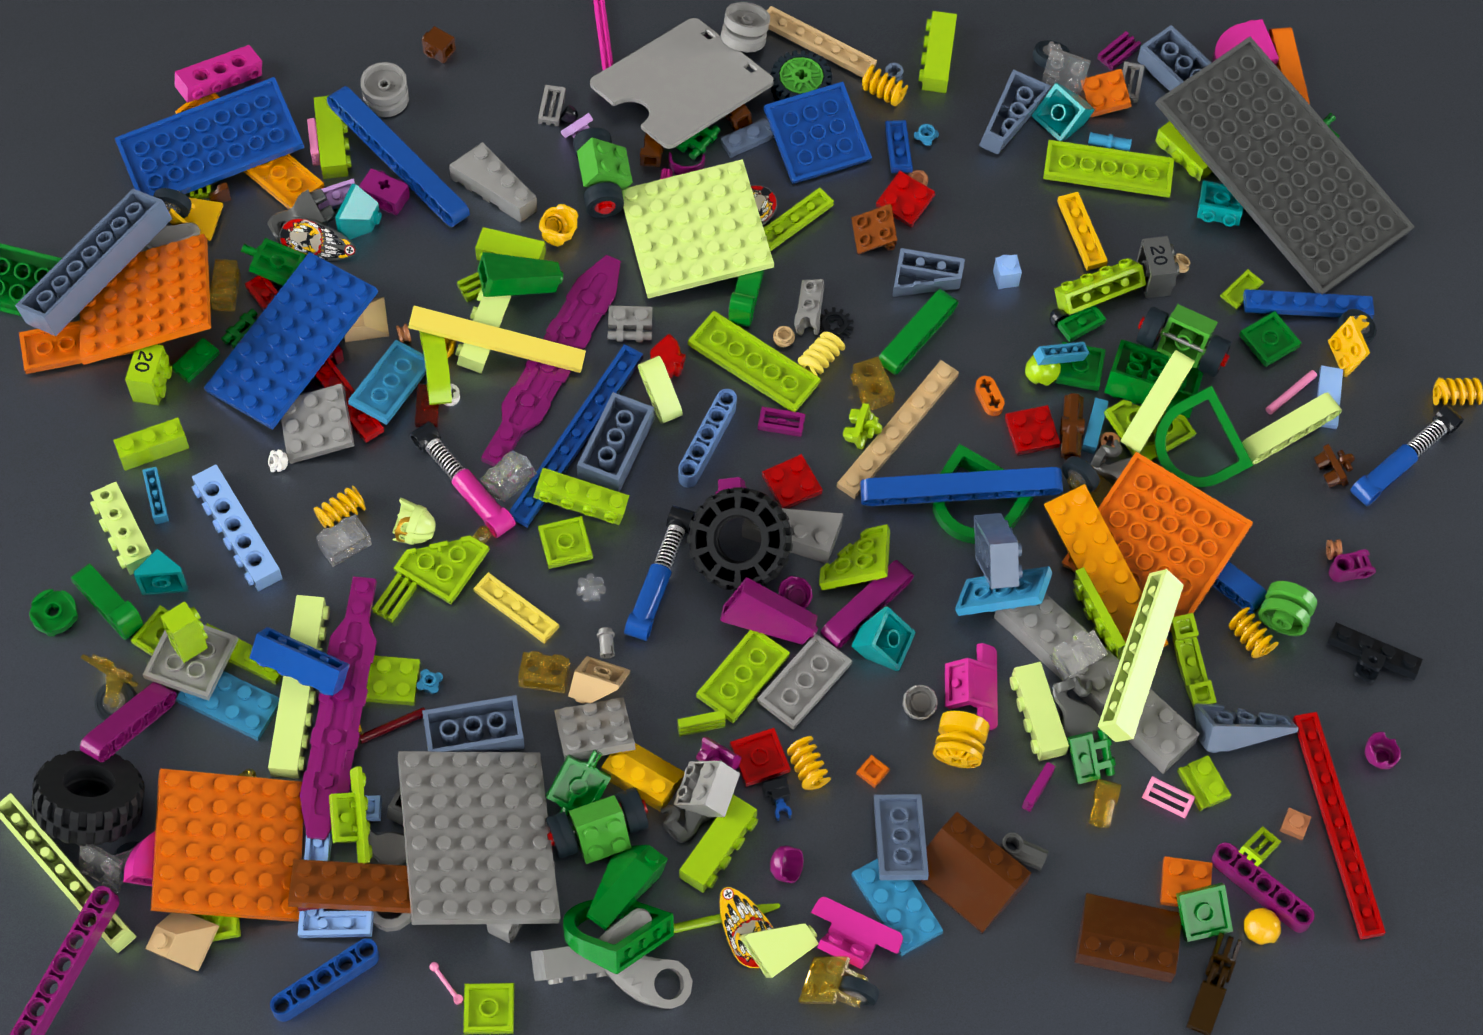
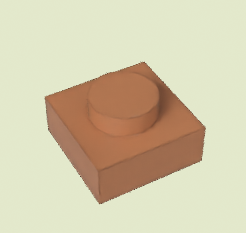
[1280,808,1311,840]

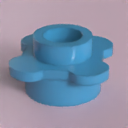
[914,124,939,146]
[416,669,443,694]

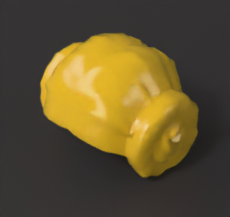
[539,204,578,247]

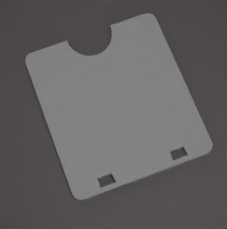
[590,18,773,149]

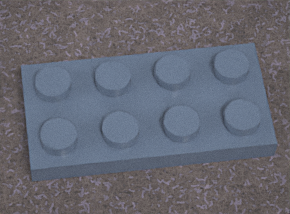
[873,794,929,880]

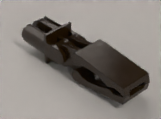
[1186,932,1243,1035]

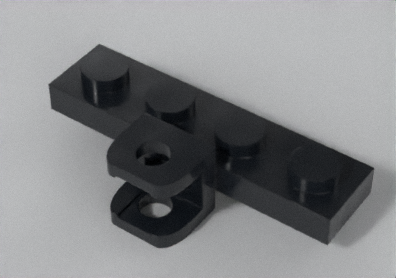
[1327,622,1423,683]

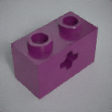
[359,168,410,216]

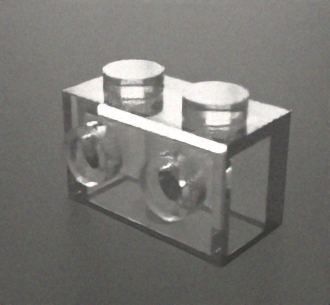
[480,450,537,502]
[316,514,372,567]
[1049,630,1108,680]

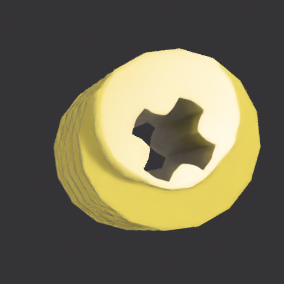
[798,332,845,376]

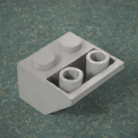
[674,761,740,817]

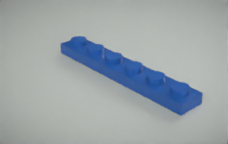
[1243,289,1374,318]

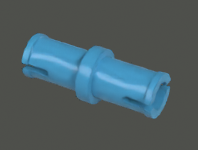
[1088,132,1132,151]

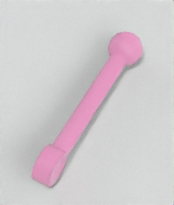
[429,962,463,1005]

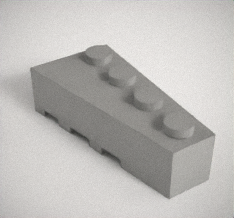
[449,142,538,222]
[742,508,843,563]
[531,946,609,985]

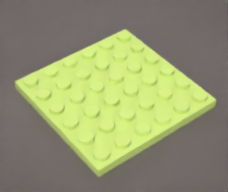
[622,159,774,298]

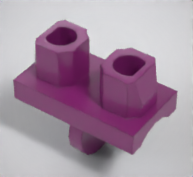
[696,737,741,770]

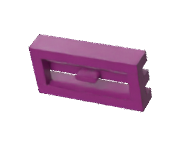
[1097,31,1141,71]
[758,407,805,437]
[1022,762,1056,812]

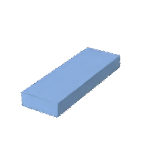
[1317,365,1343,429]

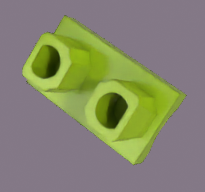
[843,403,882,449]

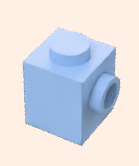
[993,254,1022,289]

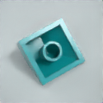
[1031,83,1095,142]
[335,183,382,240]
[852,607,916,671]

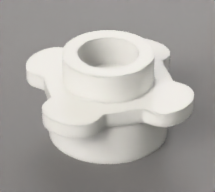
[268,449,288,472]

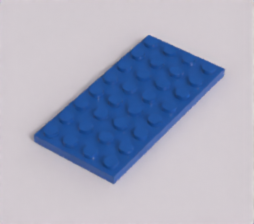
[115,77,305,196]
[204,252,378,430]

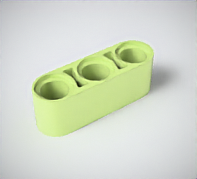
[638,356,683,424]

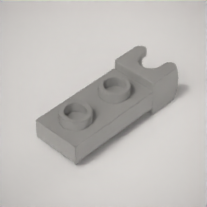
[794,279,825,335]

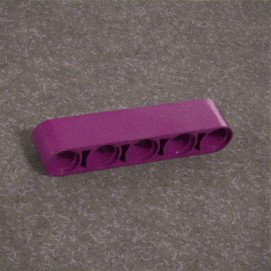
[820,560,914,649]
[80,682,177,762]
[1211,842,1315,933]

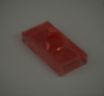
[415,384,439,427]

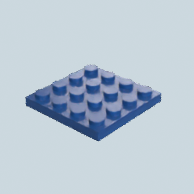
[764,82,872,185]

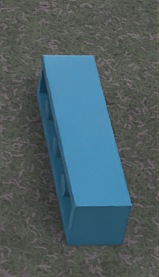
[1033,342,1089,366]
[1081,398,1109,454]
[142,467,169,525]

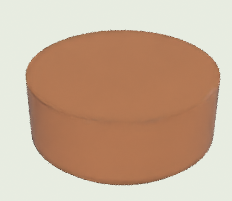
[908,170,928,186]

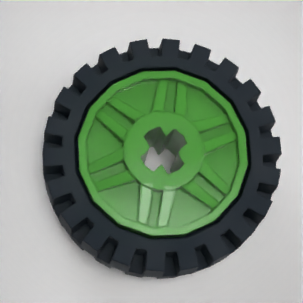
[771,50,832,101]

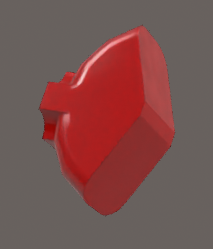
[650,334,686,379]

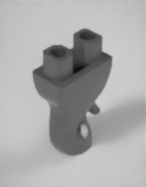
[267,188,336,244]
[1091,439,1131,482]
[1052,676,1100,751]
[660,805,717,843]

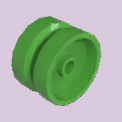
[1258,581,1317,636]

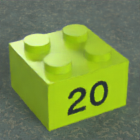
[125,344,172,406]

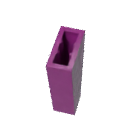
[720,577,818,645]

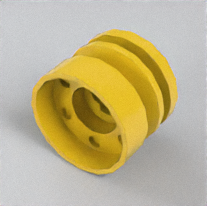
[933,711,990,768]

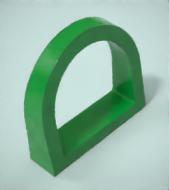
[1155,386,1254,487]
[932,444,1034,544]
[563,899,674,974]

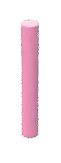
[1266,370,1317,415]

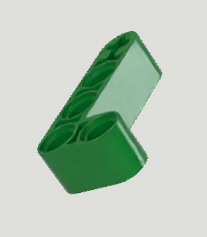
[728,270,764,327]
[70,563,144,640]

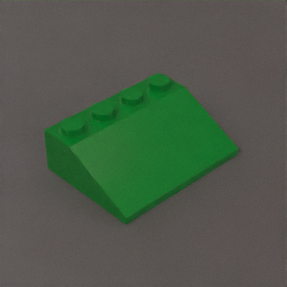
[0,243,62,316]
[1104,339,1203,419]

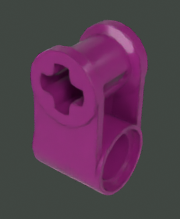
[1328,549,1376,582]

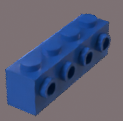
[250,627,350,696]

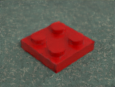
[876,171,935,228]
[1005,405,1061,456]
[762,454,823,509]
[730,728,791,787]

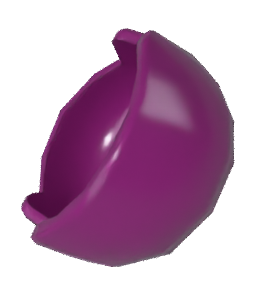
[778,576,813,609]
[1365,732,1401,769]
[770,845,804,883]

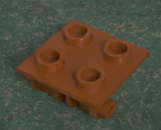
[851,204,898,254]

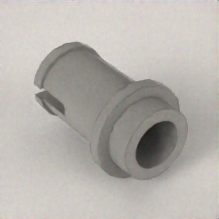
[597,627,615,659]

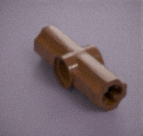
[1060,393,1085,460]

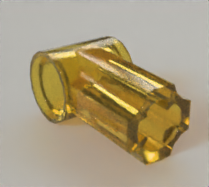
[1089,778,1121,828]

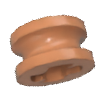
[396,323,412,343]
[1098,432,1120,448]
[1326,539,1343,560]

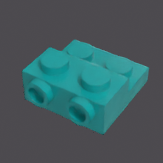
[1197,180,1243,227]

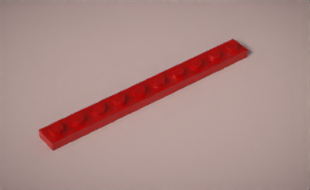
[245,275,384,443]
[1293,712,1386,940]

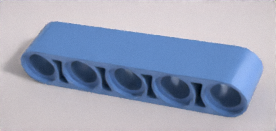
[678,389,737,488]

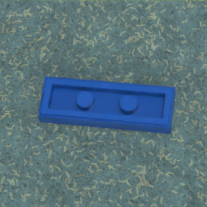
[885,120,913,173]

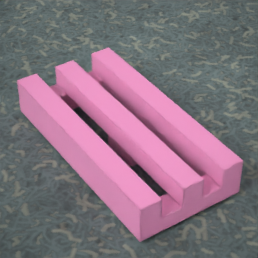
[307,118,320,166]
[1142,776,1195,818]

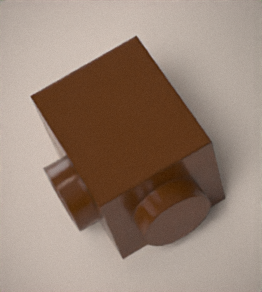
[422,26,456,64]

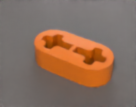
[975,376,1005,416]

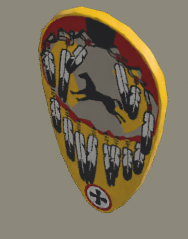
[719,887,774,968]

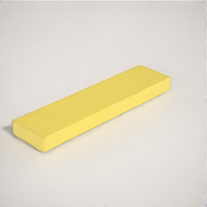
[473,572,559,644]

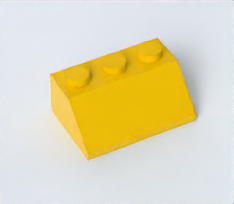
[601,743,685,811]

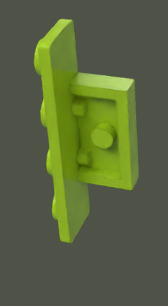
[329,766,373,864]

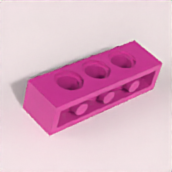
[175,45,262,103]

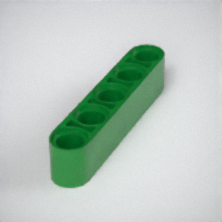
[877,289,959,375]

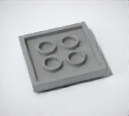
[281,383,355,464]
[143,625,238,701]
[554,697,636,760]

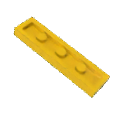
[1057,192,1108,271]

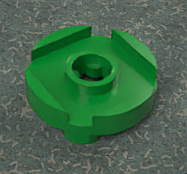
[29,589,78,636]

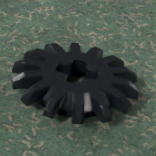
[818,307,854,341]

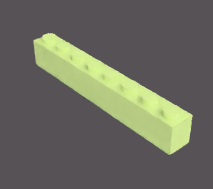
[1098,569,1184,742]
[268,595,330,779]
[0,793,137,953]

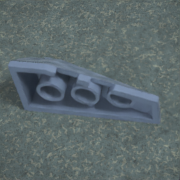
[1194,704,1298,753]

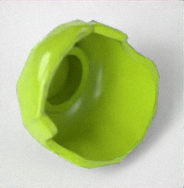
[1025,355,1061,386]

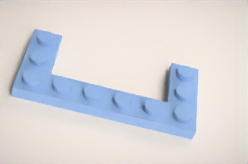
[298,795,382,938]

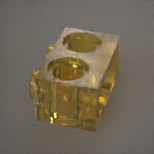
[210,259,241,311]
[850,356,895,411]
[518,651,570,693]

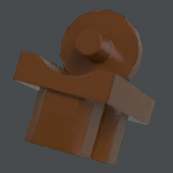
[1314,444,1355,488]

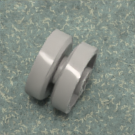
[721,2,770,52]
[360,62,409,117]

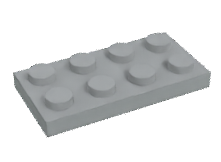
[757,633,852,730]

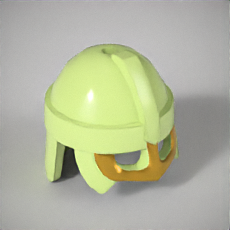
[392,498,436,545]

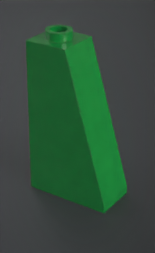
[478,252,563,297]

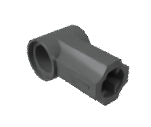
[1000,832,1049,871]

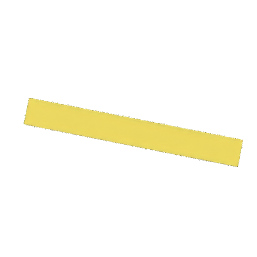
[408,306,586,373]

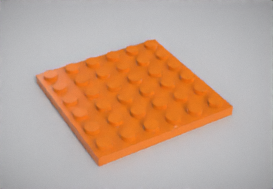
[80,234,211,365]
[1061,452,1253,633]
[151,768,303,922]

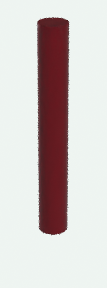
[359,707,425,744]

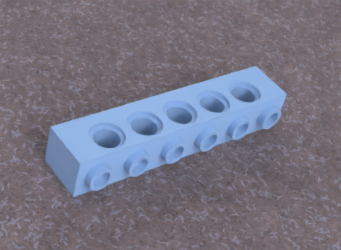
[191,464,282,592]

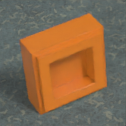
[856,754,890,788]

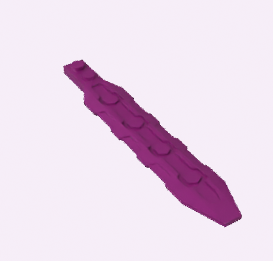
[481,255,621,470]
[300,576,377,840]

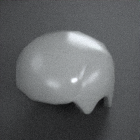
[902,685,938,720]

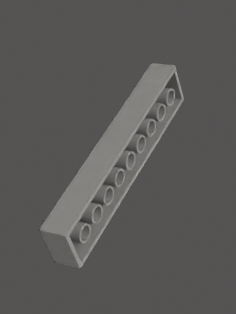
[994,593,1200,774]

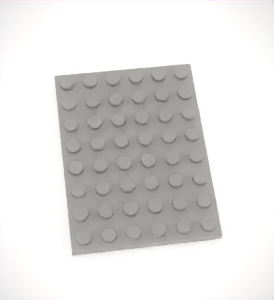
[397,751,561,925]

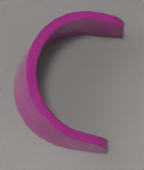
[669,152,705,175]

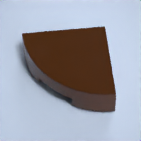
[209,182,231,203]

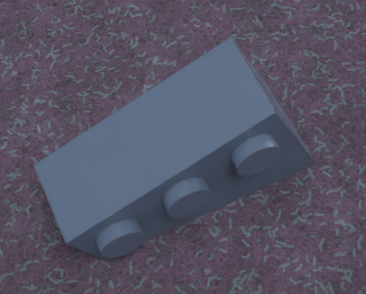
[892,248,965,297]

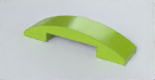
[419,331,452,405]
[1171,613,1217,708]

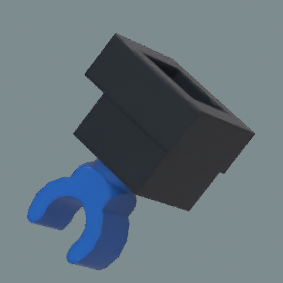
[762,777,792,821]

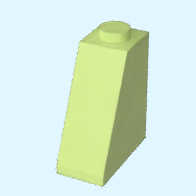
[739,923,819,978]

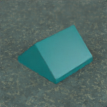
[134,549,188,595]

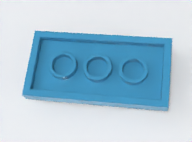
[348,340,426,425]
[955,566,1052,616]
[176,671,279,741]
[851,858,943,956]

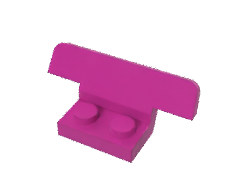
[945,643,998,731]
[811,897,903,969]

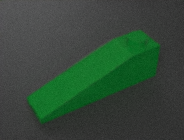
[586,845,668,931]

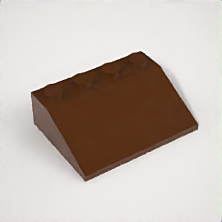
[919,812,1031,933]
[1075,893,1181,983]

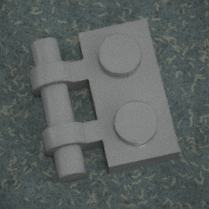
[608,306,652,342]

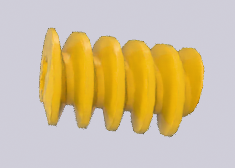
[862,64,908,106]
[1433,378,1483,406]
[314,485,366,530]
[1228,607,1278,658]
[787,736,831,790]

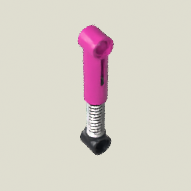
[410,421,516,538]

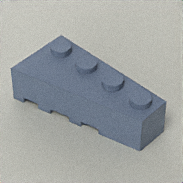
[979,69,1051,154]

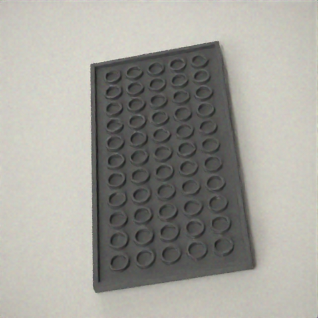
[1155,36,1415,295]

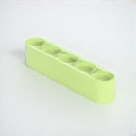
[1120,350,1195,453]
[1242,392,1342,464]

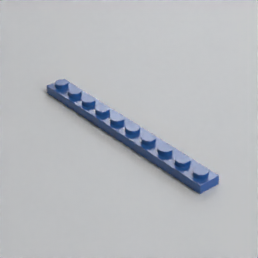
[509,344,643,528]

